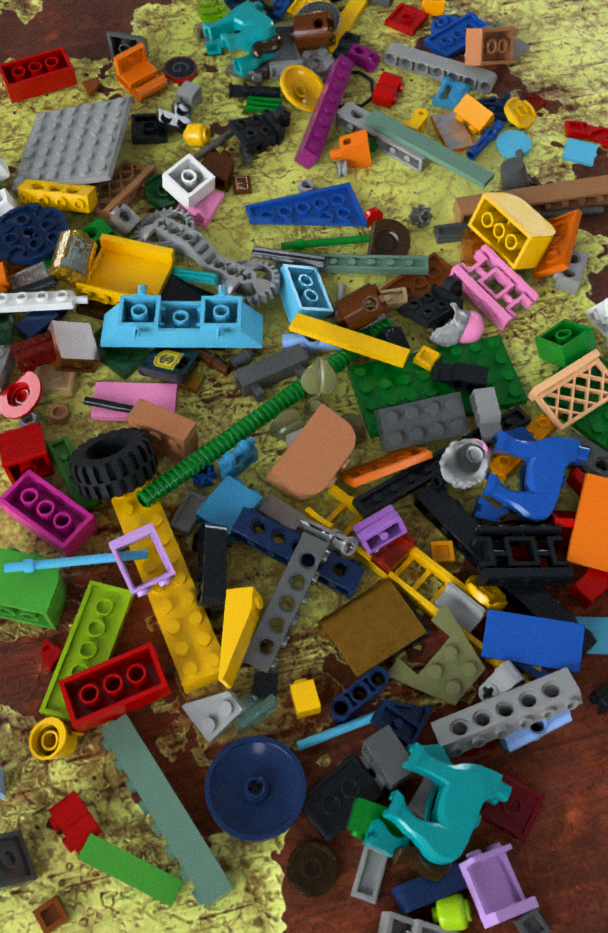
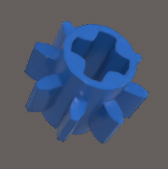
[192,464,217,489]

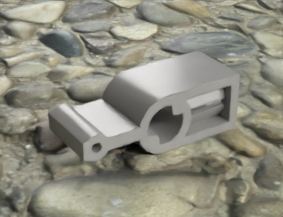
[469,387,502,444]

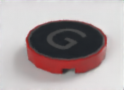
[164,56,198,84]

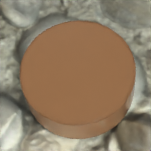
[49,403,71,425]

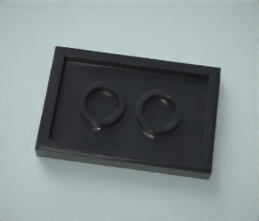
[302,753,385,843]

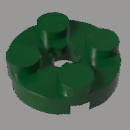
[144,174,179,211]

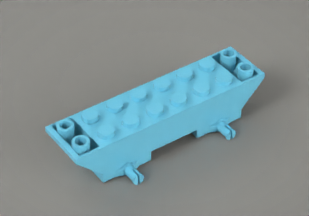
[100,284,263,348]

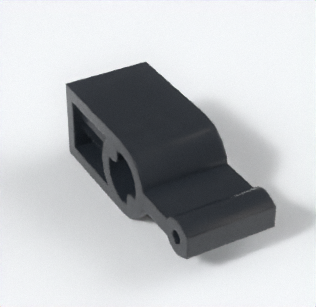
[431,361,489,392]

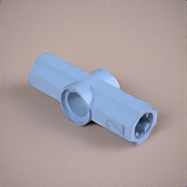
[282,333,342,355]
[499,710,572,754]

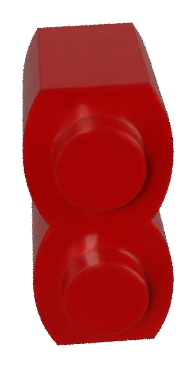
[371,71,405,109]
[48,791,105,855]

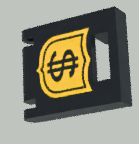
[138,347,200,385]

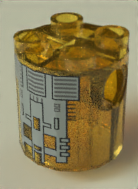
[48,230,98,288]

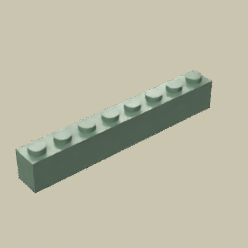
[100,713,234,909]

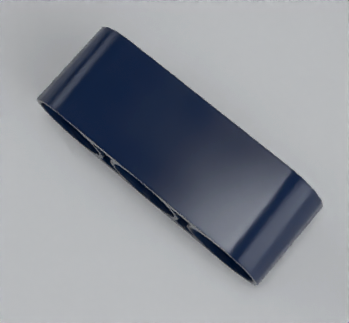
[330,667,389,724]
[391,860,468,916]

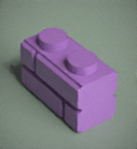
[352,504,408,555]

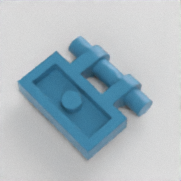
[217,436,258,481]

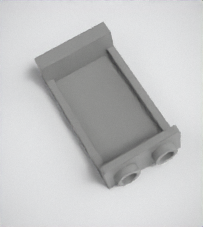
[267,24,303,80]

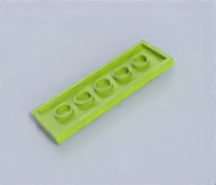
[39,580,134,722]

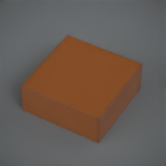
[32,895,71,933]

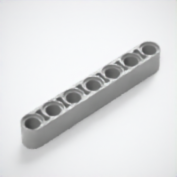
[383,43,497,94]

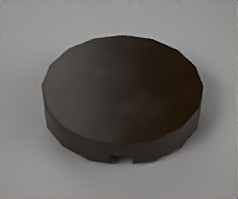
[287,842,338,898]

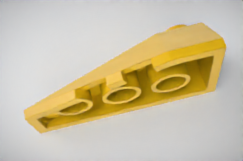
[218,587,263,688]

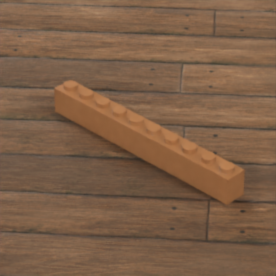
[453,175,608,223]

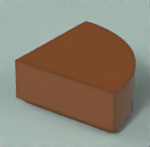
[82,77,100,97]

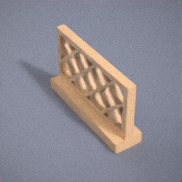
[527,349,608,432]

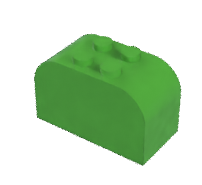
[0,547,68,630]

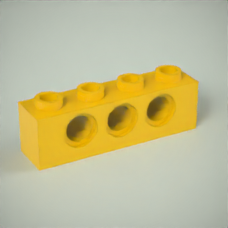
[17,179,98,213]

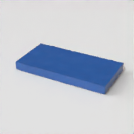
[481,609,585,674]

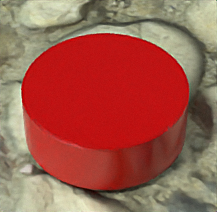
[364,207,383,226]

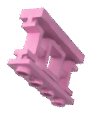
[449,244,539,331]

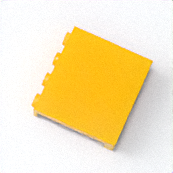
[75,233,176,305]

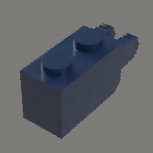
[15,309,68,349]

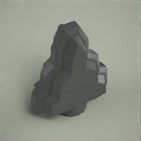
[227,62,268,85]

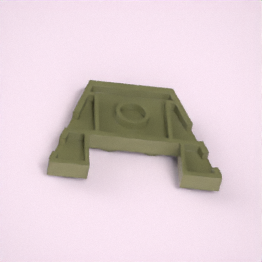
[387,604,486,705]

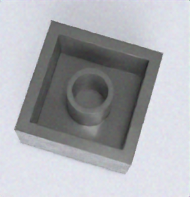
[360,724,415,795]

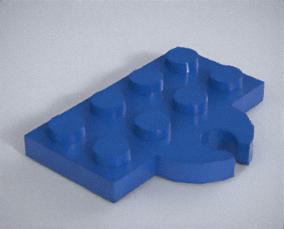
[423,11,489,59]

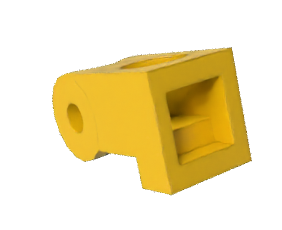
[402,108,429,133]

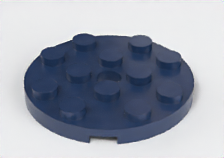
[0,204,69,266]

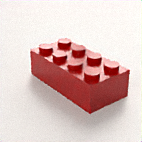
[0,46,77,104]
[58,642,172,733]

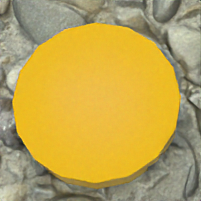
[504,97,536,129]
[465,575,508,611]

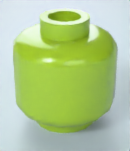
[431,893,472,931]

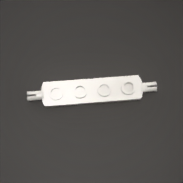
[0,290,88,313]

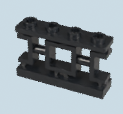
[469,524,574,587]

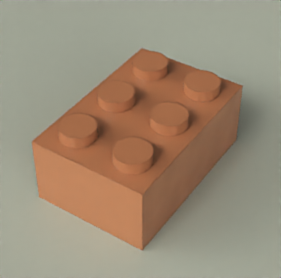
[465,27,515,66]
[127,398,198,463]

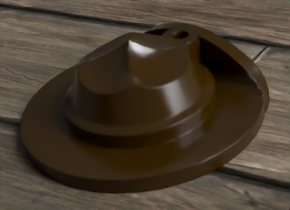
[367,219,411,255]

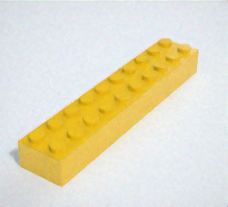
[110,480,221,694]

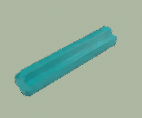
[171,268,219,285]

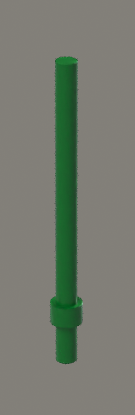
[281,235,370,251]

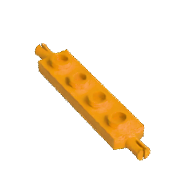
[484,412,562,484]

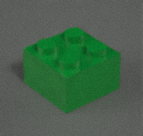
[535,319,597,368]

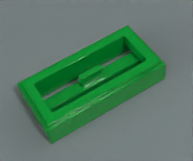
[245,95,282,114]

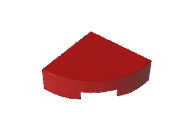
[41,639,63,672]

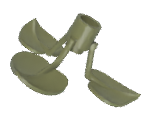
[269,356,367,445]

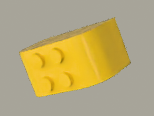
[468,192,556,270]

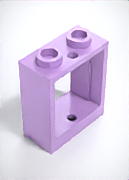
[108,522,176,597]

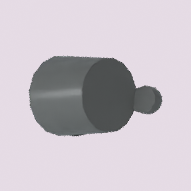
[500,149,532,190]

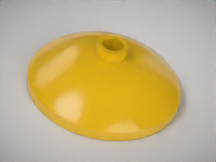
[280,64,324,112]

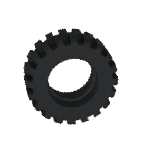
[68,428,158,500]

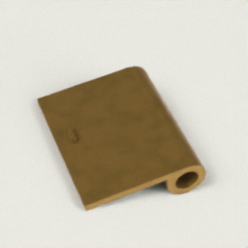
[316,578,427,678]

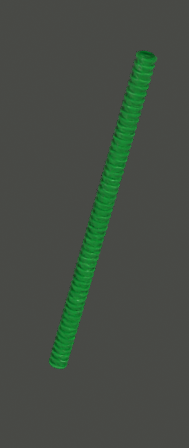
[136,319,394,509]

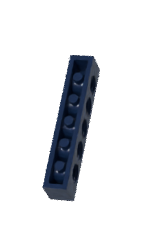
[230,507,365,598]

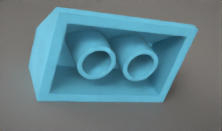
[278,264,334,324]

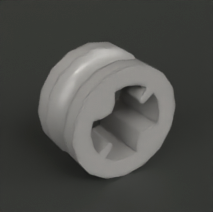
[337,160,347,177]

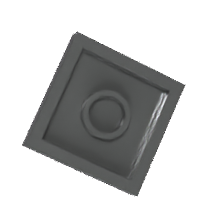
[0,830,37,891]

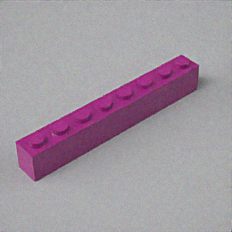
[294,54,355,170]

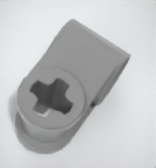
[478,660,526,701]

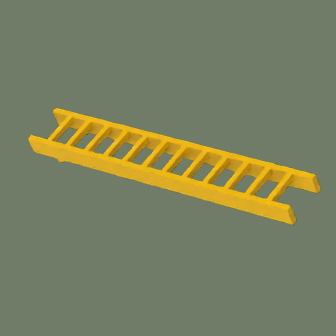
[305,484,532,685]

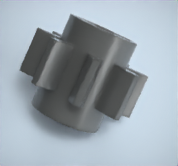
[409,204,433,228]

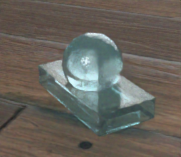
[233,693,278,736]

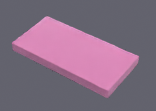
[91,382,178,421]

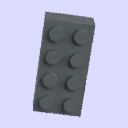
[373,392,469,452]

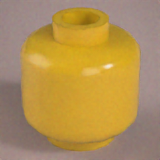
[183,123,211,147]

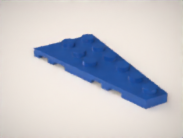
[245,182,367,227]

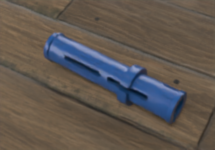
[466,119,504,161]

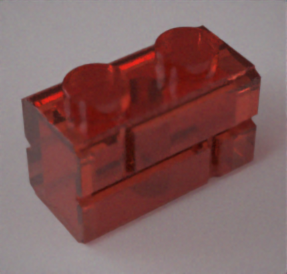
[10,331,57,373]

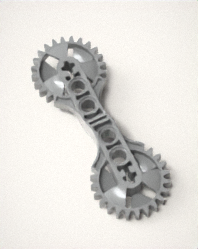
[134,207,281,308]

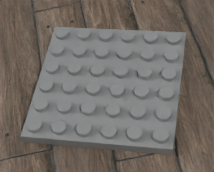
[11,96,133,196]

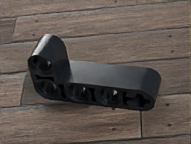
[192,522,227,610]

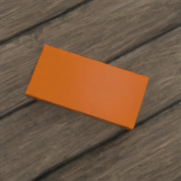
[532,209,582,280]
[339,445,433,488]
[565,473,608,573]

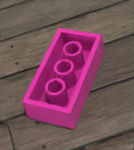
[0,469,99,557]

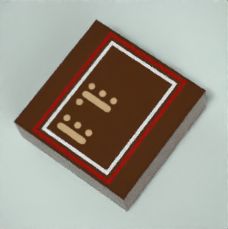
[232,176,252,195]

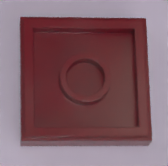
[479,770,546,843]

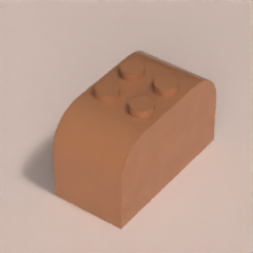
[265,403,356,502]

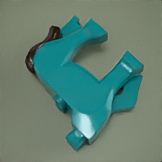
[202,0,283,77]
[362,742,512,881]

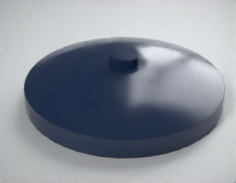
[205,736,306,842]

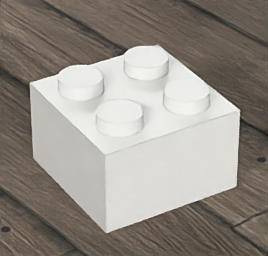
[162,153,215,210]

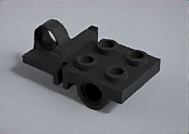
[228,106,291,154]
[400,276,464,331]

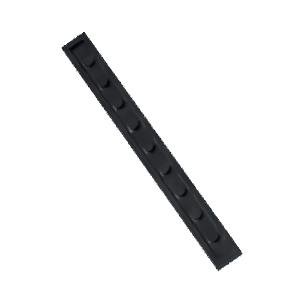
[352,405,531,519]

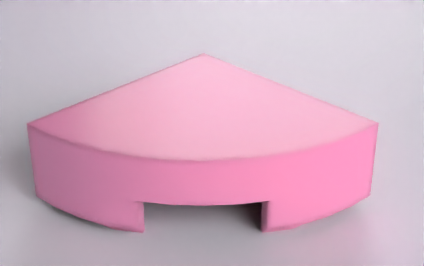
[188,206,209,228]

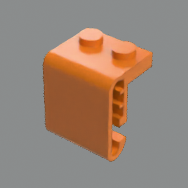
[113,43,168,102]

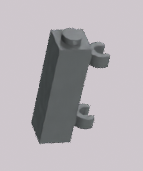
[234,343,310,403]

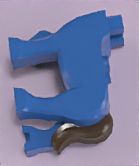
[473,427,590,526]

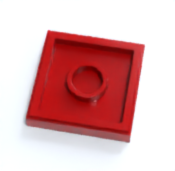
[385,3,429,37]

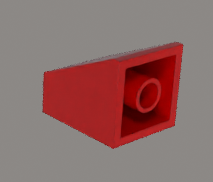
[0,422,55,485]

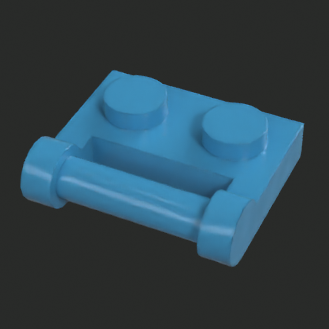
[432,76,472,111]

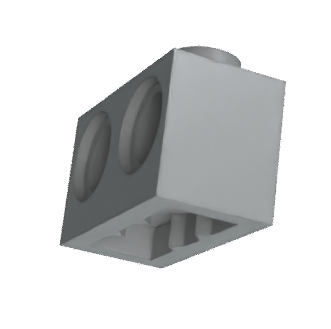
[552,250,589,295]

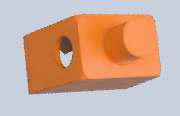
[330,129,372,168]

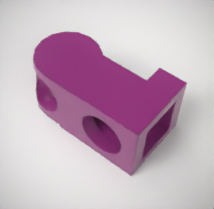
[348,43,381,73]

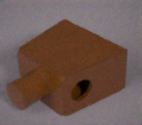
[201,150,234,192]

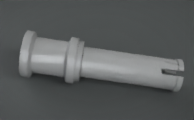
[299,516,358,556]

